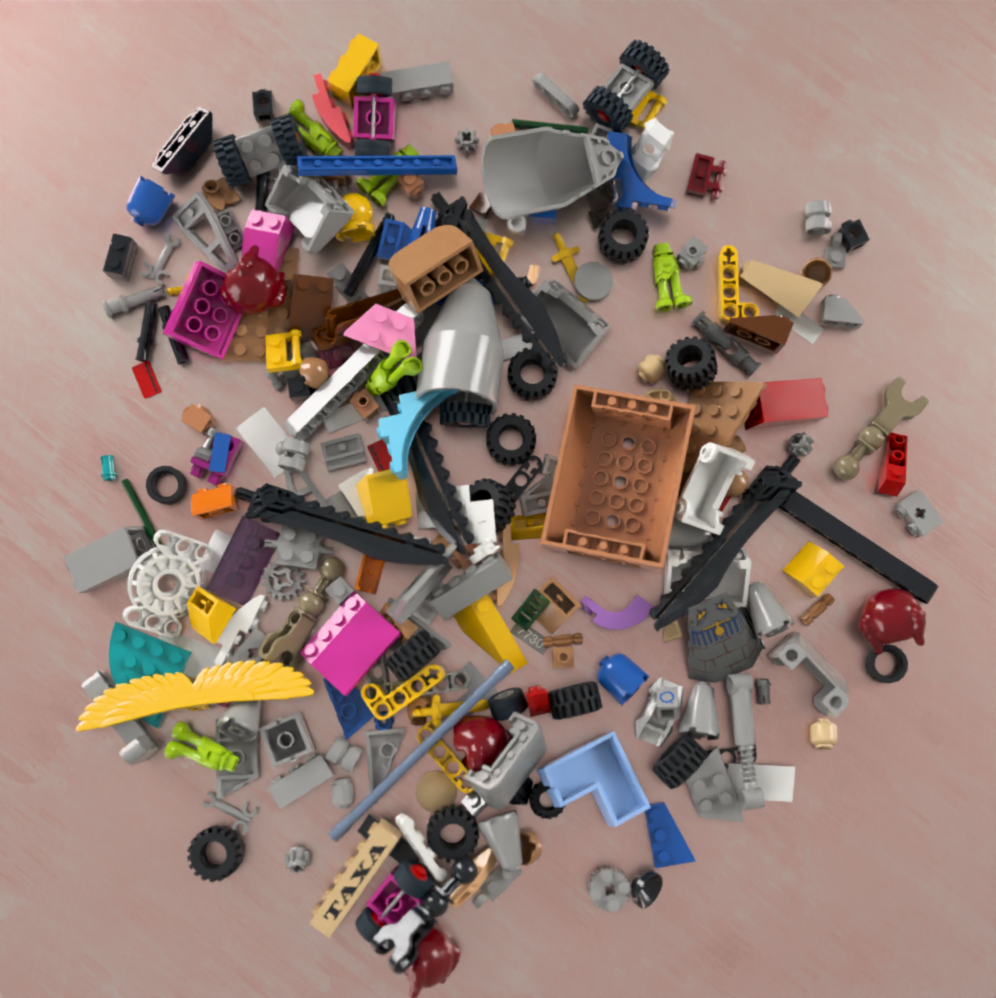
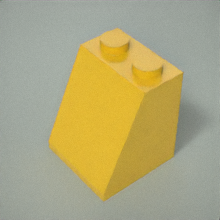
[356,469,413,528]

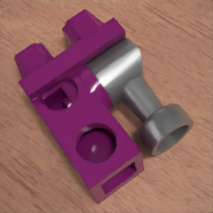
[190,426,245,485]

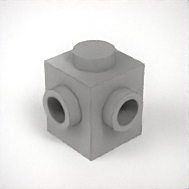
[676,236,709,271]

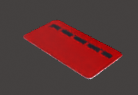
[132,361,161,399]
[367,439,392,472]

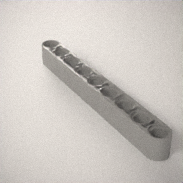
[284,303,425,441]

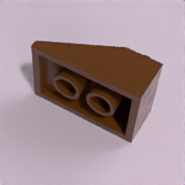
[288,274,334,340]
[723,315,794,354]

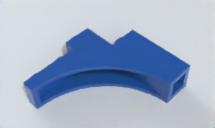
[605,131,677,212]

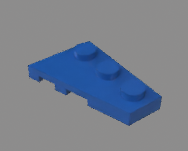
[323,678,374,740]
[644,802,696,869]

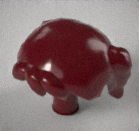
[220,245,287,315]
[858,588,926,655]
[453,715,514,772]
[404,926,461,998]

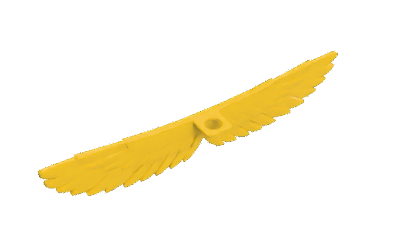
[76,660,314,731]

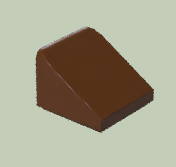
[469,192,492,219]

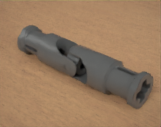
[691,311,761,377]

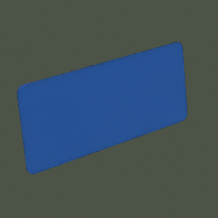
[209,433,231,473]

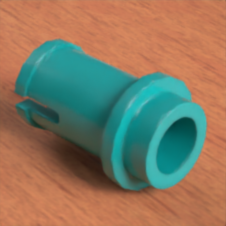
[100,455,117,481]

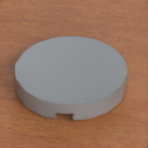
[573,261,613,301]

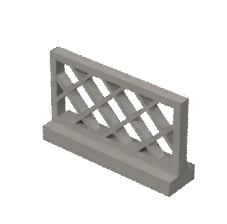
[386,542,457,625]

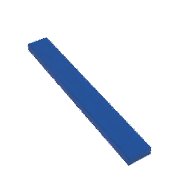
[297,155,458,176]

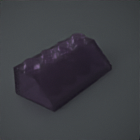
[206,515,280,606]

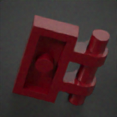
[686,153,727,200]

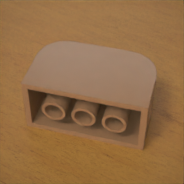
[389,225,483,314]

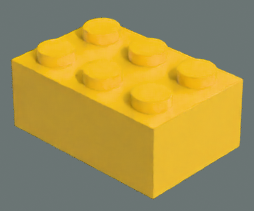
[328,33,382,109]

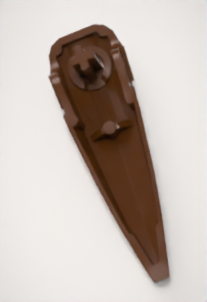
[312,288,406,350]

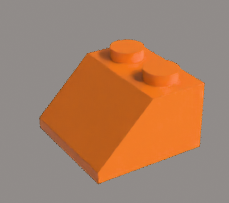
[191,483,240,520]

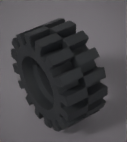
[529,781,566,819]

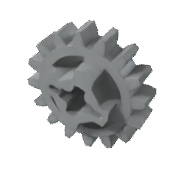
[261,561,306,601]

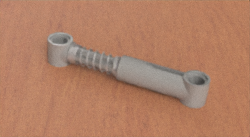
[726,673,765,810]

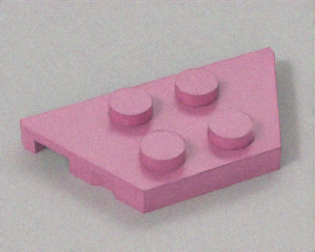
[343,304,417,360]

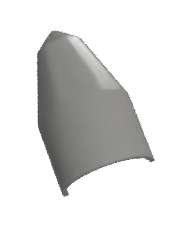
[481,126,624,219]
[416,278,504,415]

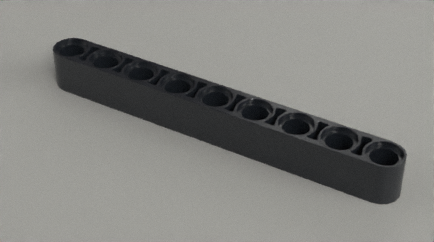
[778,491,939,604]

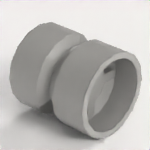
[805,200,832,235]
[278,438,310,473]
[325,736,363,774]

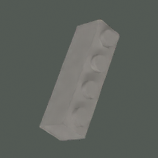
[379,61,454,101]
[430,552,512,620]

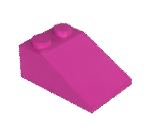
[241,209,295,272]

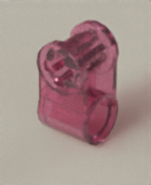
[315,342,355,370]

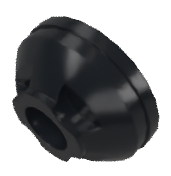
[631,871,663,909]

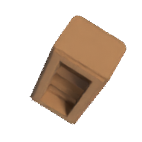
[380,602,418,644]

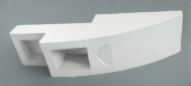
[214,594,269,667]

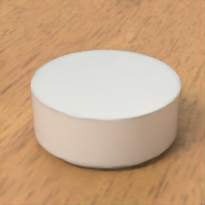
[507,216,527,234]

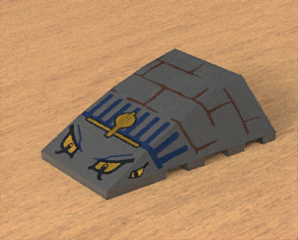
[688,592,763,683]

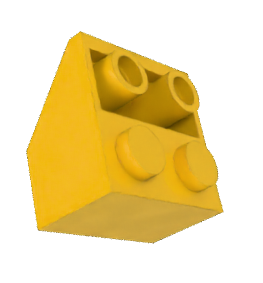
[187,586,236,644]

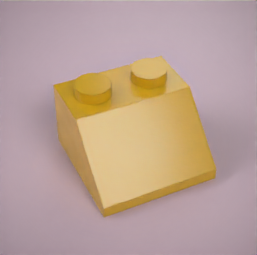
[782,541,845,598]

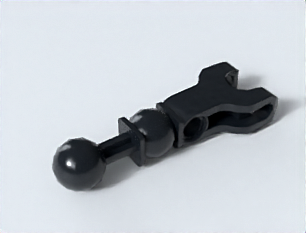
[371,857,478,974]

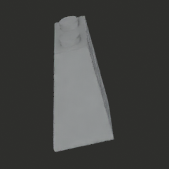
[64,526,153,594]

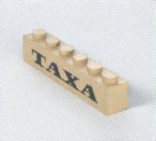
[309,818,402,938]

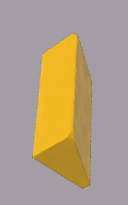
[510,513,547,540]

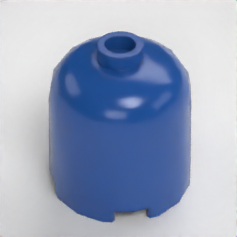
[126,175,175,227]
[597,653,650,706]

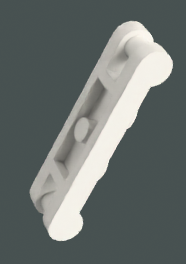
[395,814,447,881]

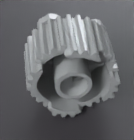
[587,866,631,912]

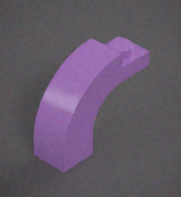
[580,595,654,630]

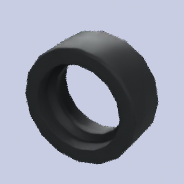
[146,466,187,505]
[866,644,908,683]

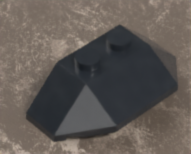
[152,106,213,175]

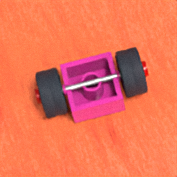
[353,73,396,156]
[355,859,434,943]

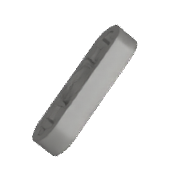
[532,73,580,118]

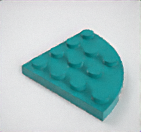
[109,622,192,729]

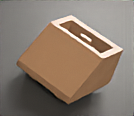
[523,576,581,635]

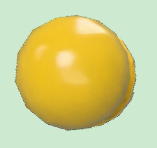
[335,193,375,243]

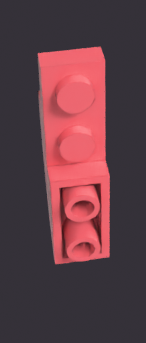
[312,73,355,150]

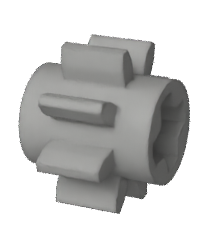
[455,127,479,154]
[788,432,814,458]
[284,846,310,873]

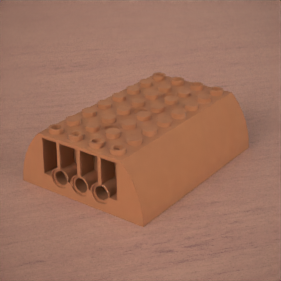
[540,384,696,570]

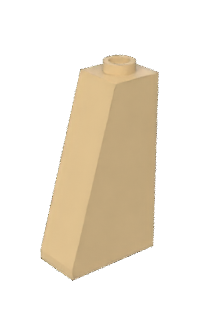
[740,259,823,317]

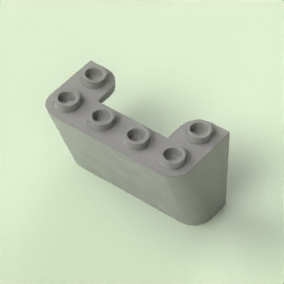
[767,632,848,717]

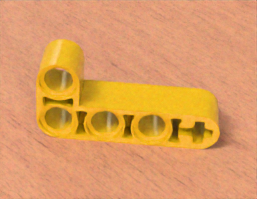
[717,245,759,325]
[361,664,445,720]
[417,715,474,793]

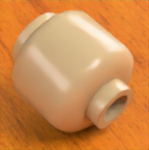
[637,354,666,384]
[810,718,838,750]

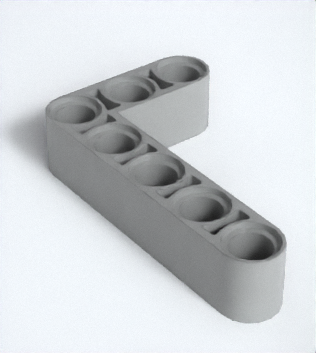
[367,652,471,700]
[82,670,160,765]

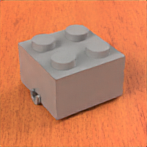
[259,712,316,768]

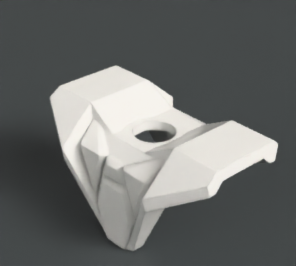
[632,118,674,181]
[636,677,684,747]

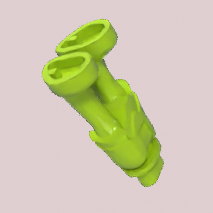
[283,99,344,156]
[355,144,419,208]
[653,242,693,312]
[365,340,423,397]
[164,721,239,773]

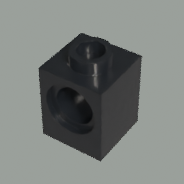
[252,89,276,122]
[837,219,870,253]

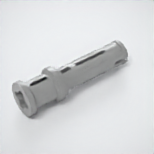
[102,285,165,318]

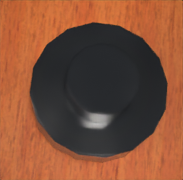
[509,777,533,805]

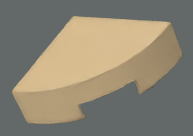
[663,619,684,643]

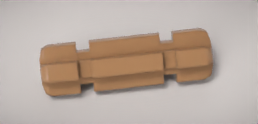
[800,593,835,626]
[543,633,583,648]

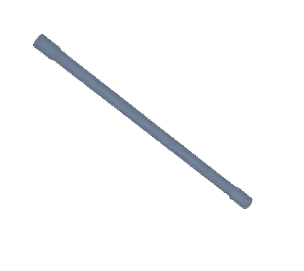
[329,659,515,842]

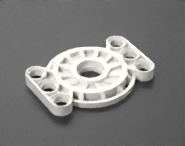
[123,530,212,637]

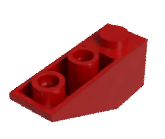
[878,432,908,497]
[525,685,551,717]

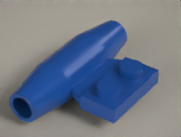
[377,207,436,261]

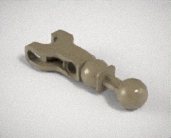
[834,376,929,480]
[259,556,345,672]

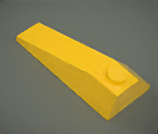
[453,594,528,673]

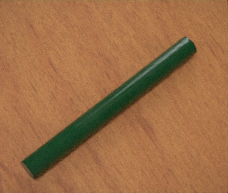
[512,119,589,134]
[121,479,163,552]

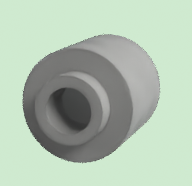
[332,778,354,809]

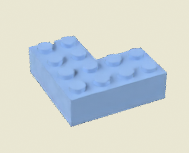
[536,731,651,827]

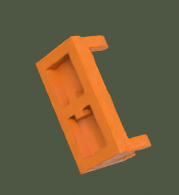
[354,554,385,595]

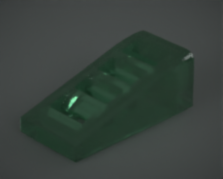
[511,589,551,631]

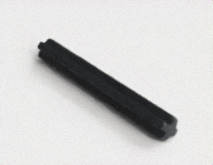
[343,212,395,297]

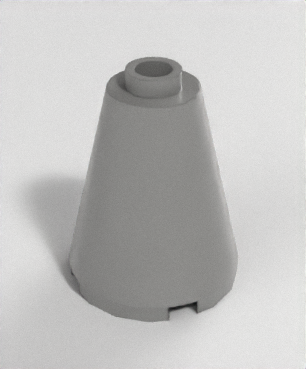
[668,514,712,547]
[747,581,795,640]
[678,682,720,740]
[217,700,261,742]
[477,810,523,872]

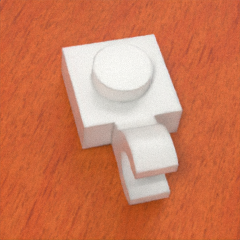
[469,536,500,565]

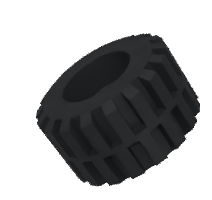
[598,209,649,263]
[665,336,718,391]
[507,347,558,401]
[486,413,536,466]
[469,478,516,533]
[385,630,441,683]
[548,681,603,720]
[652,734,707,789]
[427,805,479,863]
[187,825,244,882]

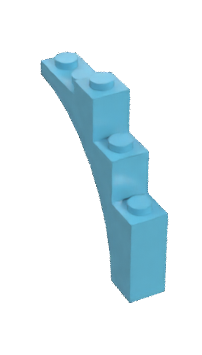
[377,390,460,480]

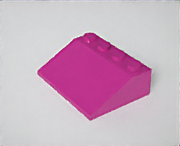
[163,261,243,360]
[299,591,401,696]

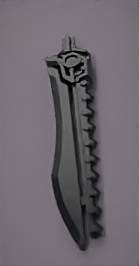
[430,192,566,370]
[369,368,475,555]
[649,454,802,631]
[234,483,448,566]

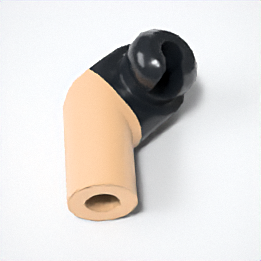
[518,264,539,288]

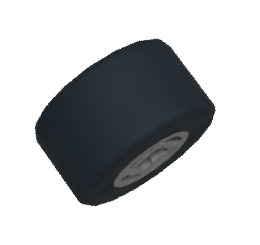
[488,688,528,721]

